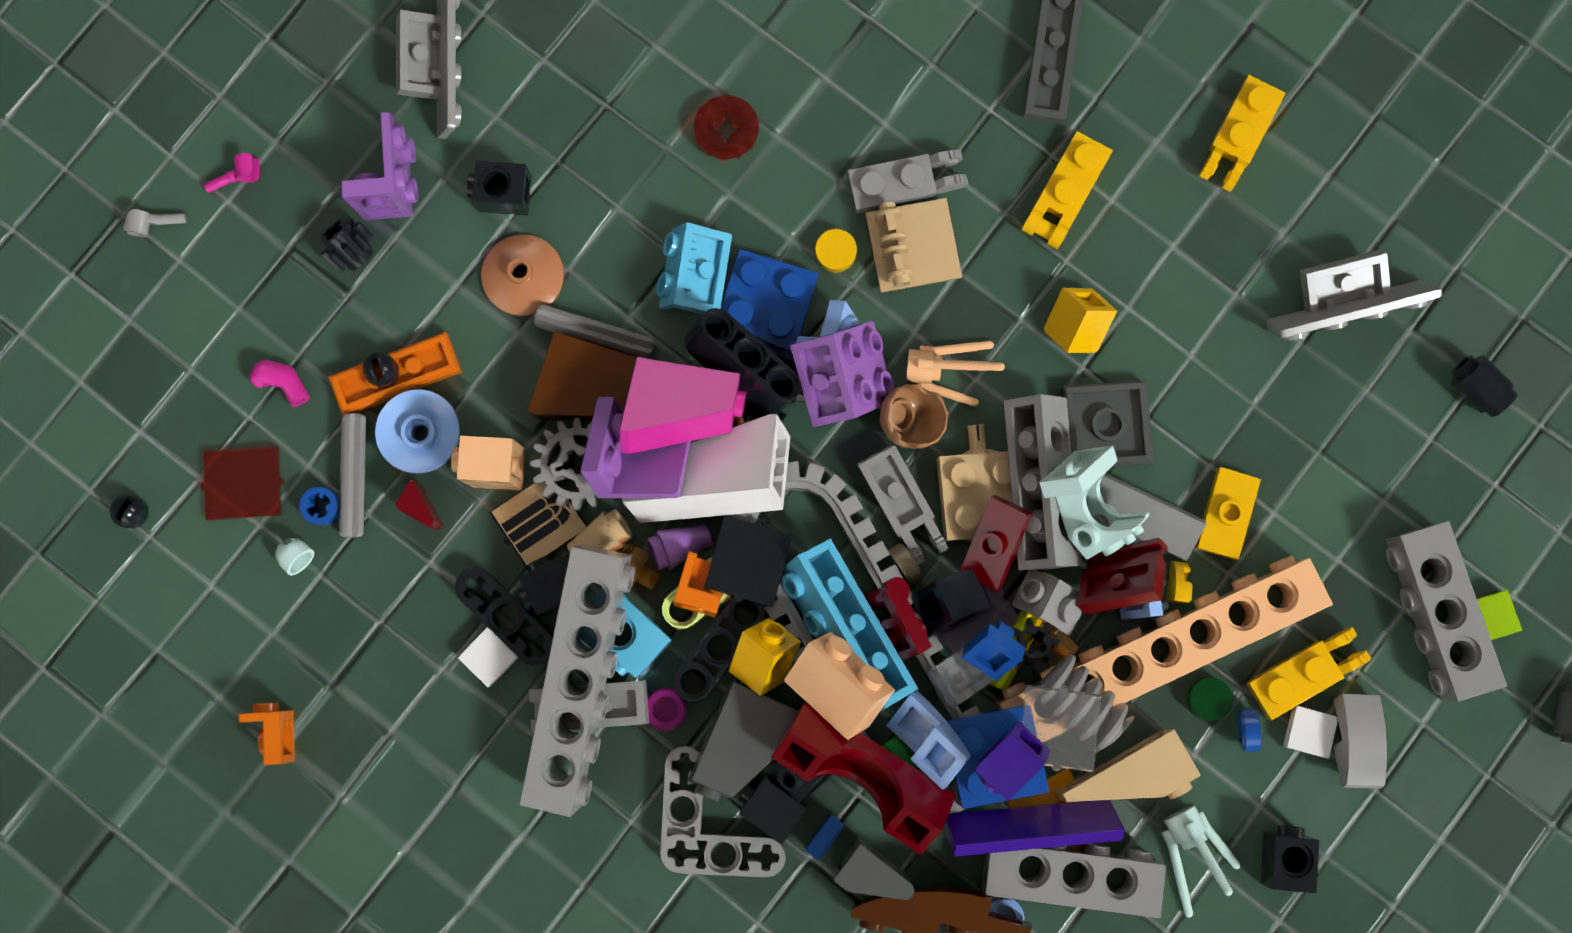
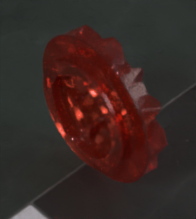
[693,95,759,162]

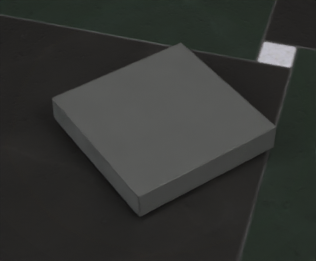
[1061,380,1154,468]

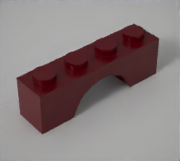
[771,701,956,855]

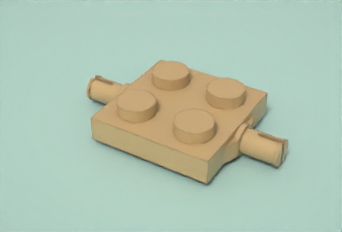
[936,424,1013,542]

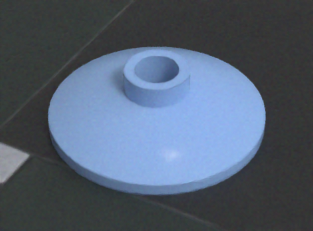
[375,390,460,473]

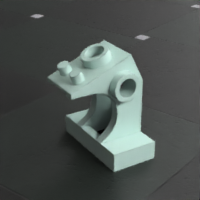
[1039,445,1150,560]

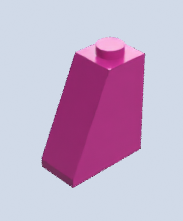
[620,357,746,454]

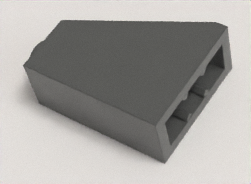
[688,682,798,802]

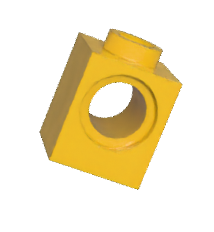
[729,617,801,696]

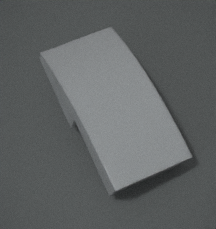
[1333,694,1387,789]

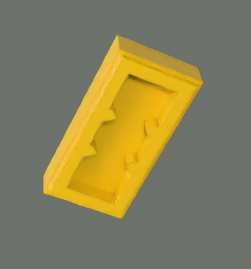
[1195,467,1261,560]

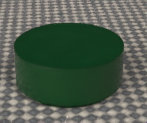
[1187,677,1233,721]

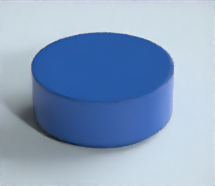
[1237,708,1261,752]

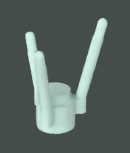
[1161,805,1241,917]

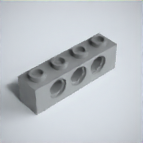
[1004,394,1082,570]
[1386,521,1507,702]
[981,843,1166,919]

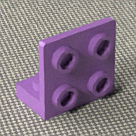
[342,112,418,220]
[790,321,894,427]
[581,397,691,498]

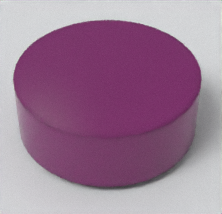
[648,688,687,731]

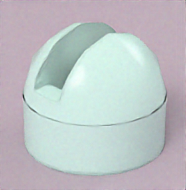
[275,538,314,576]

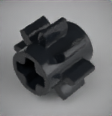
[320,219,374,271]
[1012,617,1061,675]

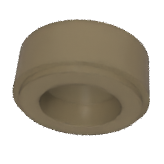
[888,543,923,586]

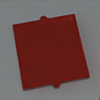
[200,446,284,521]

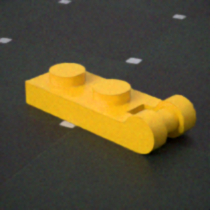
[1021,131,1113,250]

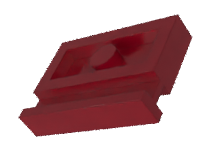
[1077,538,1168,614]

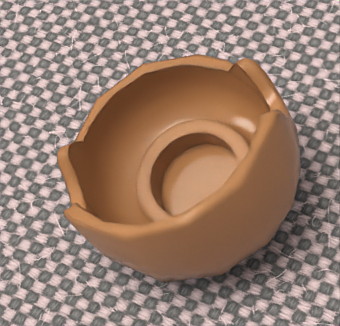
[879,384,948,449]

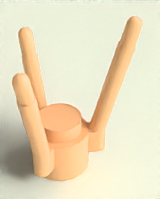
[906,341,1005,407]

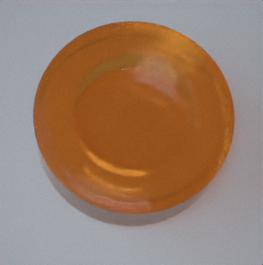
[1041,622,1079,659]

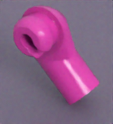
[249,359,310,407]

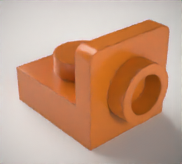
[238,703,295,765]

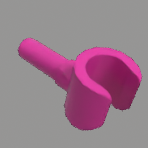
[204,153,260,193]

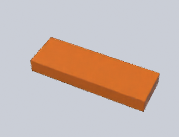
[328,332,463,415]

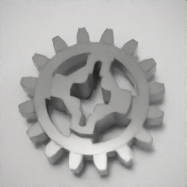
[530,418,610,511]

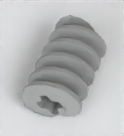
[1039,654,1135,753]

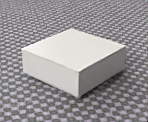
[458,627,518,687]
[1283,706,1338,759]

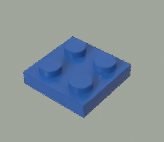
[721,249,819,353]
[946,704,1050,809]

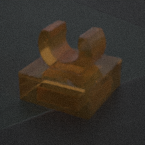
[621,543,660,590]

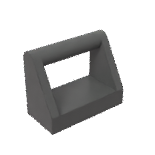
[831,835,914,900]

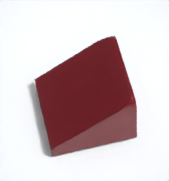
[395,479,443,530]

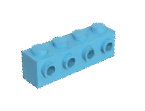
[781,538,918,711]

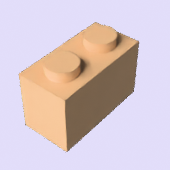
[451,436,526,491]
[784,632,895,740]

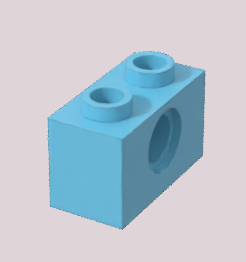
[580,587,674,679]

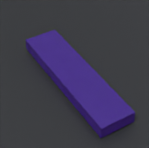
[943,800,1125,857]

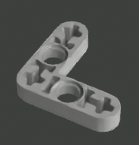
[660,745,786,877]

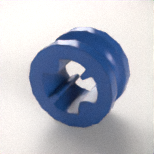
[299,487,340,526]

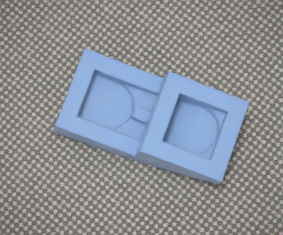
[886,691,971,790]

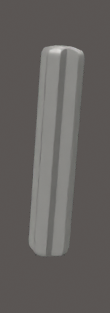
[534,305,655,359]
[339,413,366,538]

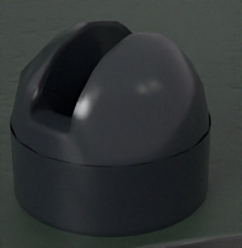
[363,353,399,388]
[109,494,149,529]

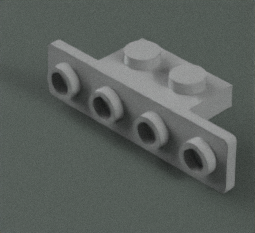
[396,0,462,139]
[1266,250,1442,340]

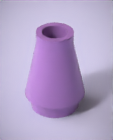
[647,522,713,570]

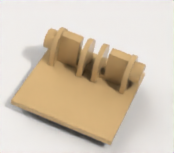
[865,198,962,293]

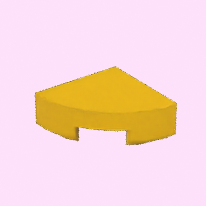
[1165,560,1193,604]

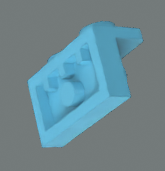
[656,222,732,314]

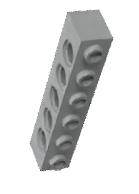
[520,544,635,817]

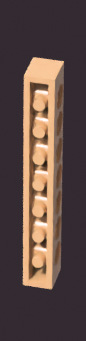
[994,555,1333,742]

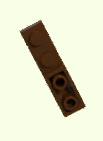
[850,886,1032,933]

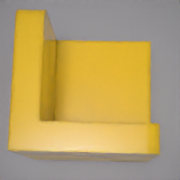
[1044,288,1117,353]

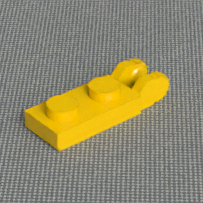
[1199,75,1286,192]
[1246,627,1371,721]

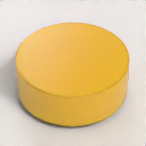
[815,229,857,273]

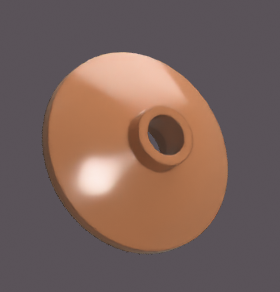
[481,234,564,316]

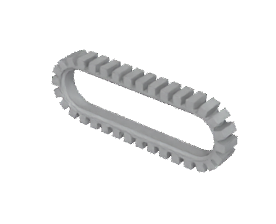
[732,461,981,814]

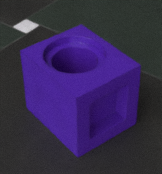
[974,720,1051,801]

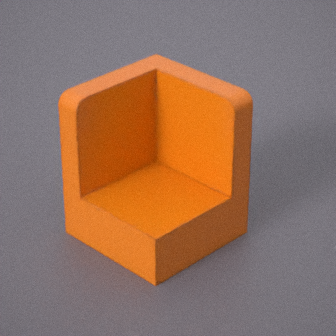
[674,551,722,618]

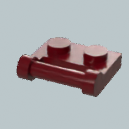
[862,577,932,660]

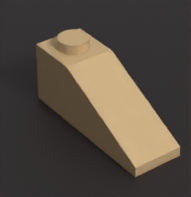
[1054,729,1201,802]

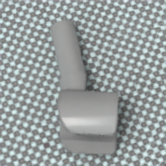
[123,209,187,238]

